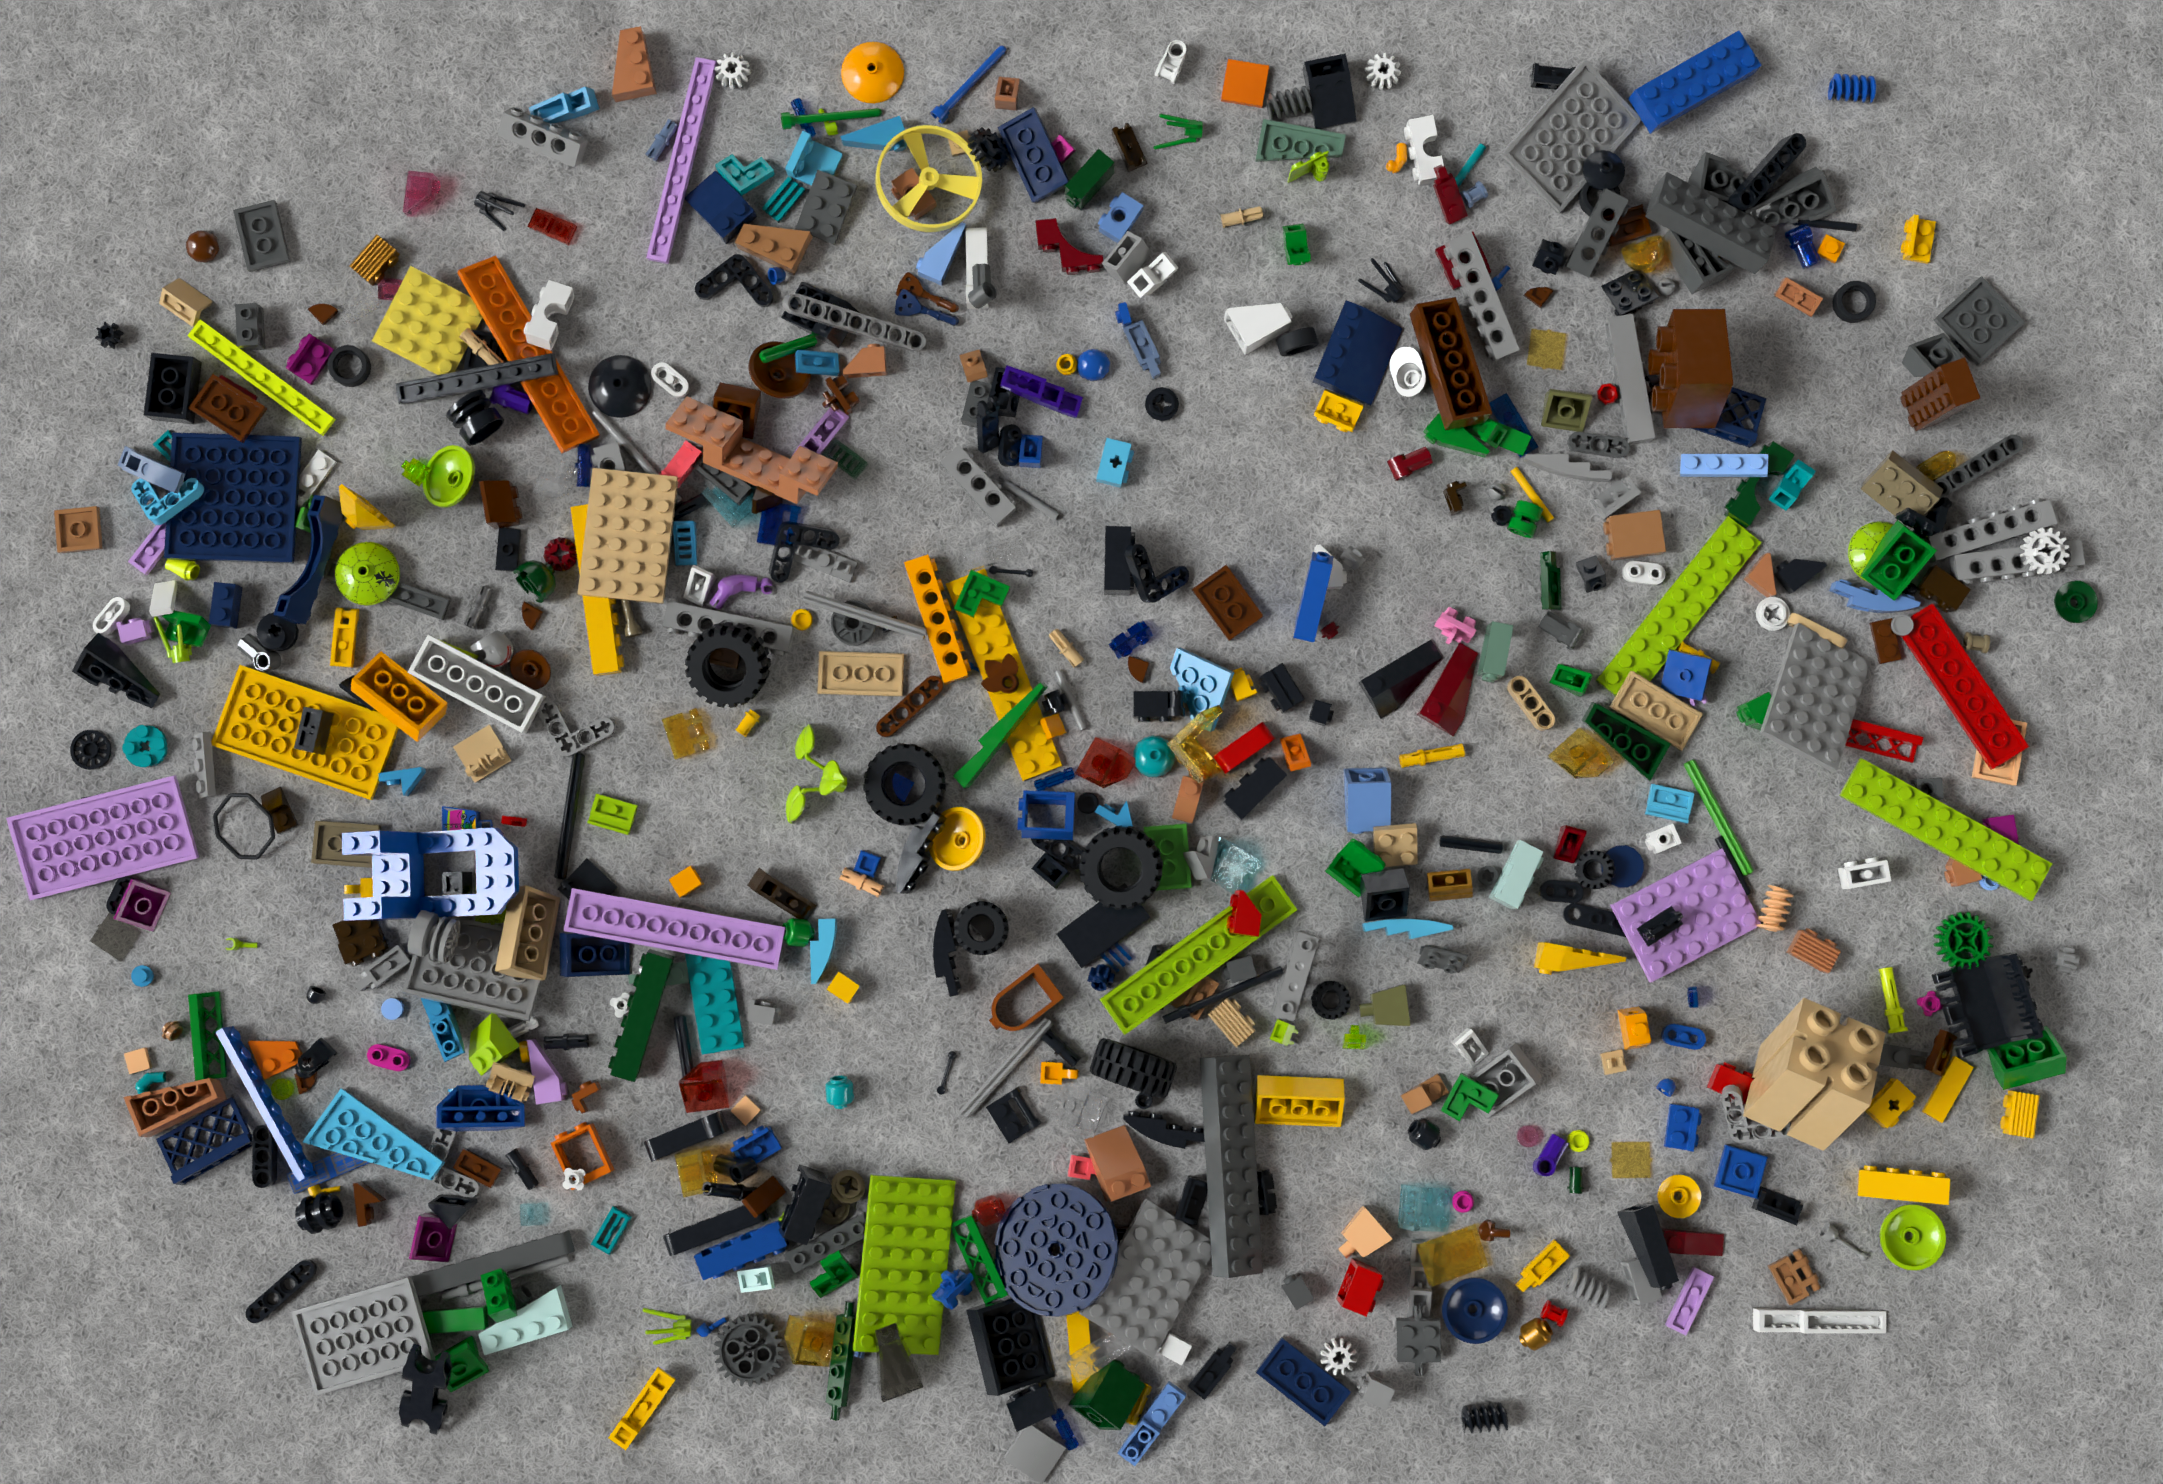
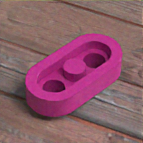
[367,1044,411,1071]

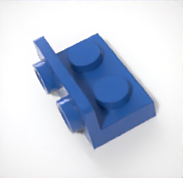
[1664,1104,1702,1152]

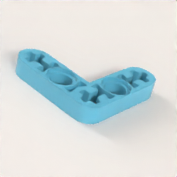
[131,478,204,525]

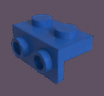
[730,1125,782,1163]

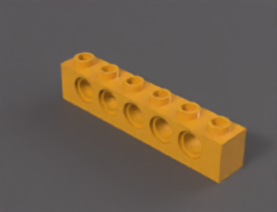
[904,554,971,685]

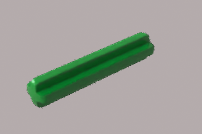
[759,334,817,363]

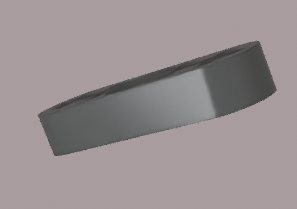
[1567,432,1630,458]

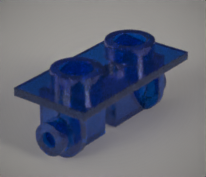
[1108,621,1153,659]

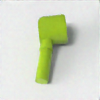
[818,108,838,136]
[225,938,258,951]

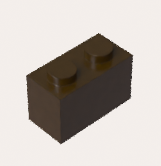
[1917,565,1971,613]

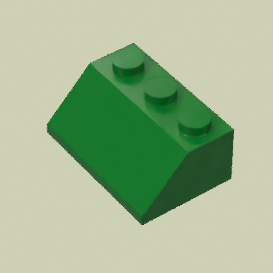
[1987,1026,2067,1090]

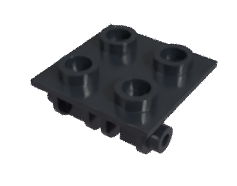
[1601,268,1659,316]
[558,858,618,900]

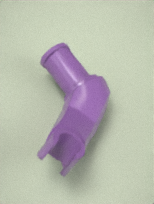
[710,574,773,609]

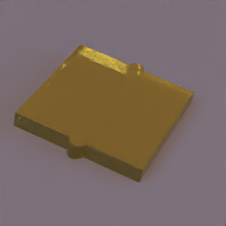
[1527,329,1566,370]
[1610,1142,1652,1178]

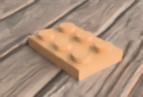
[1971,720,2027,786]

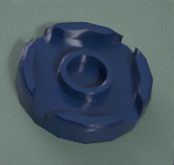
[1600,845,1644,888]

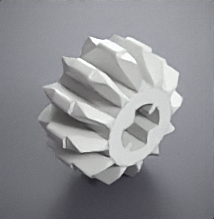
[715,52,751,90]
[1365,53,1401,90]
[1320,1338,1357,1375]

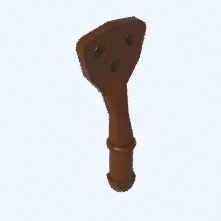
[896,272,959,313]

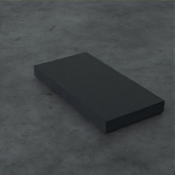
[1056,883,1151,968]

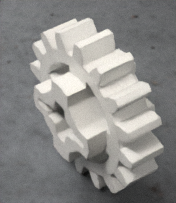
[2020,528,2069,575]

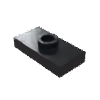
[495,528,521,572]

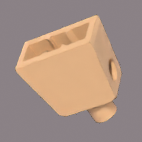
[1338,1206,1392,1259]

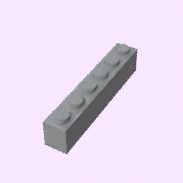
[1604,314,1657,445]

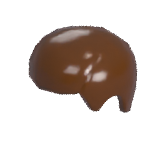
[186,230,219,263]

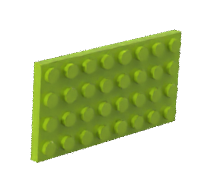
[853,1174,956,1355]

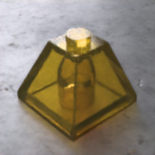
[1548,728,1614,779]
[784,1315,835,1367]

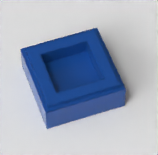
[854,850,881,878]

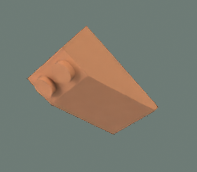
[1084,1125,1151,1202]

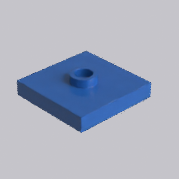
[1660,649,1712,701]
[1714,1144,1768,1199]

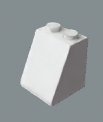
[1224,303,1292,355]

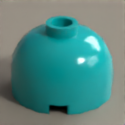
[1133,735,1175,778]

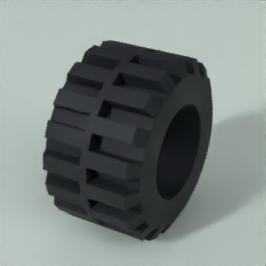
[954,901,1009,955]

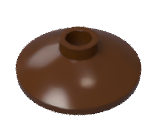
[510,649,551,690]

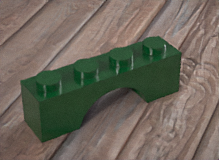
[1724,441,1795,528]

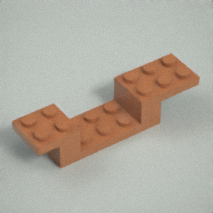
[666,396,838,504]

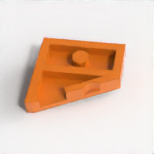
[248,1040,302,1080]

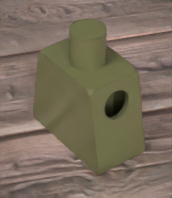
[1359,985,1411,1026]

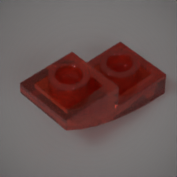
[527,208,577,246]

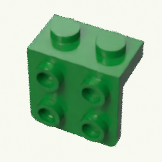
[1325,839,1386,898]

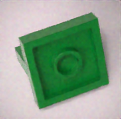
[435,1336,489,1393]

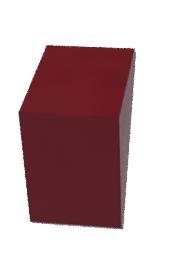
[1553,825,1587,864]

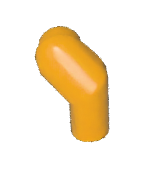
[1386,143,1407,173]

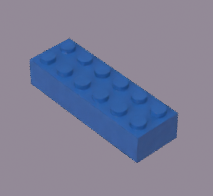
[1628,30,1762,134]

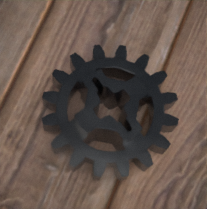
[968,127,1010,172]

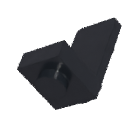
[1895,505,1948,537]

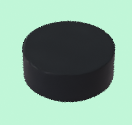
[1077,792,1099,814]

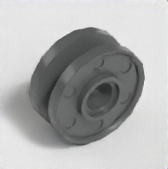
[831,600,876,646]

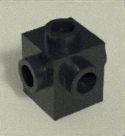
[1532,239,1567,275]

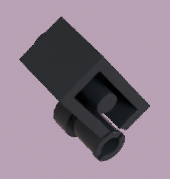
[1133,690,1185,722]

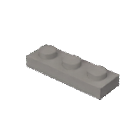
[192,732,216,798]

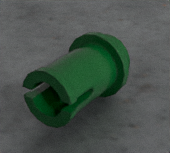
[1567,1167,1584,1194]

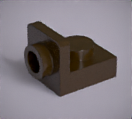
[1443,481,1467,515]

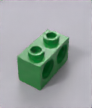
[480,1268,518,1323]

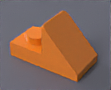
[1280,734,1311,772]

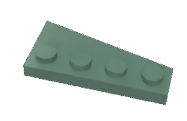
[1255,119,1346,162]

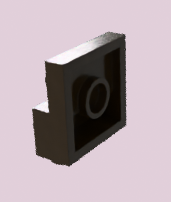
[332,920,389,967]

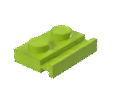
[587,794,638,835]

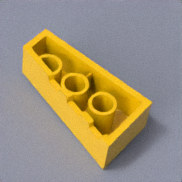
[1857,1165,1950,1205]

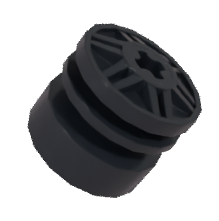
[446,390,504,446]

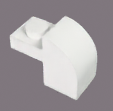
[1127,252,1178,298]

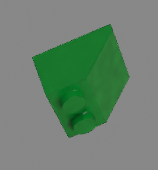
[1736,692,1771,731]

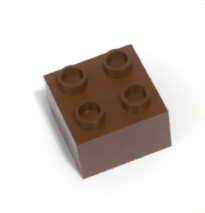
[1648,309,1733,428]

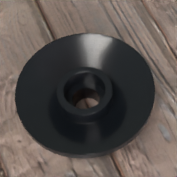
[1583,150,1625,191]

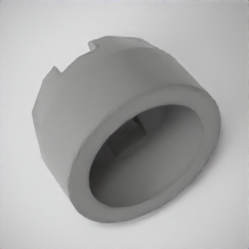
[1657,278,1675,296]
[1488,483,1505,500]

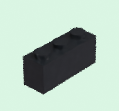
[1223,757,1287,821]

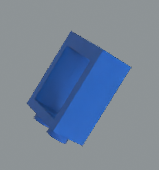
[1017,790,1075,840]

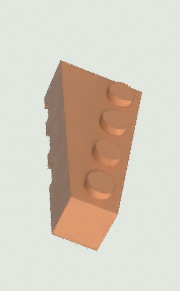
[123,1078,227,1137]

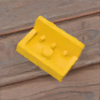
[1313,388,1364,433]

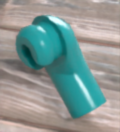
[135,1072,166,1094]

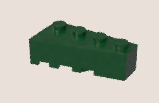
[1581,702,1671,781]

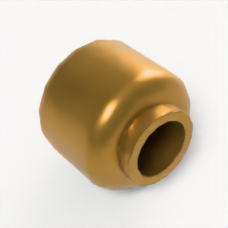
[1519,1318,1553,1351]

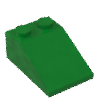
[1860,520,1937,601]

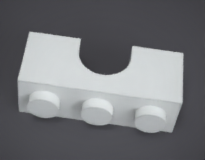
[1404,115,1444,186]
[524,280,574,351]

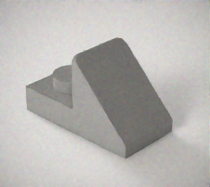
[1183,836,1220,880]

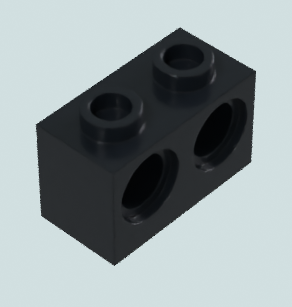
[989,367,1020,418]

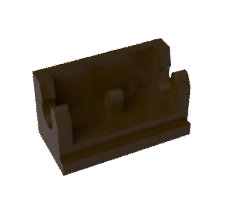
[1112,123,1148,172]

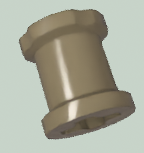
[1963,632,1990,653]

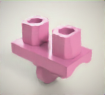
[1434,607,1476,644]

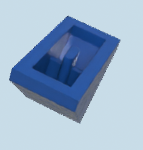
[1019,434,1043,468]

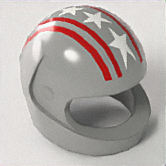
[470,630,513,668]

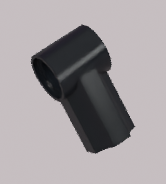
[713,1154,758,1183]

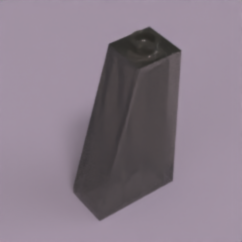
[875,1323,924,1402]

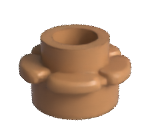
[162,1021,183,1041]

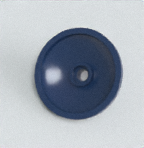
[1442,1277,1508,1344]

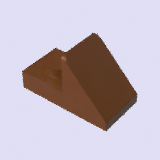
[353,1181,386,1227]

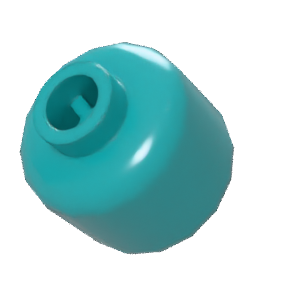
[825,1075,854,1109]

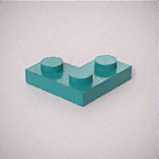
[715,154,775,196]

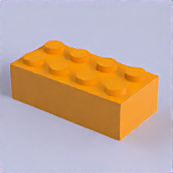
[351,651,448,742]

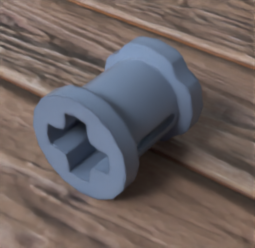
[1460,181,1488,208]

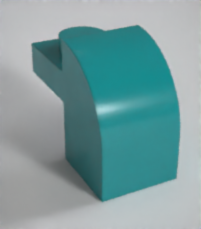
[1768,459,1816,511]

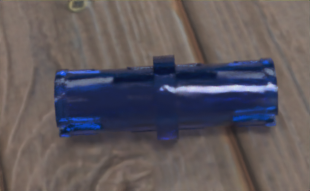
[575,444,592,487]

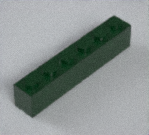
[608,949,674,1082]

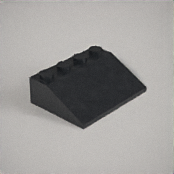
[966,1297,1055,1396]

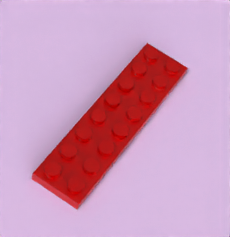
[1901,603,2029,770]

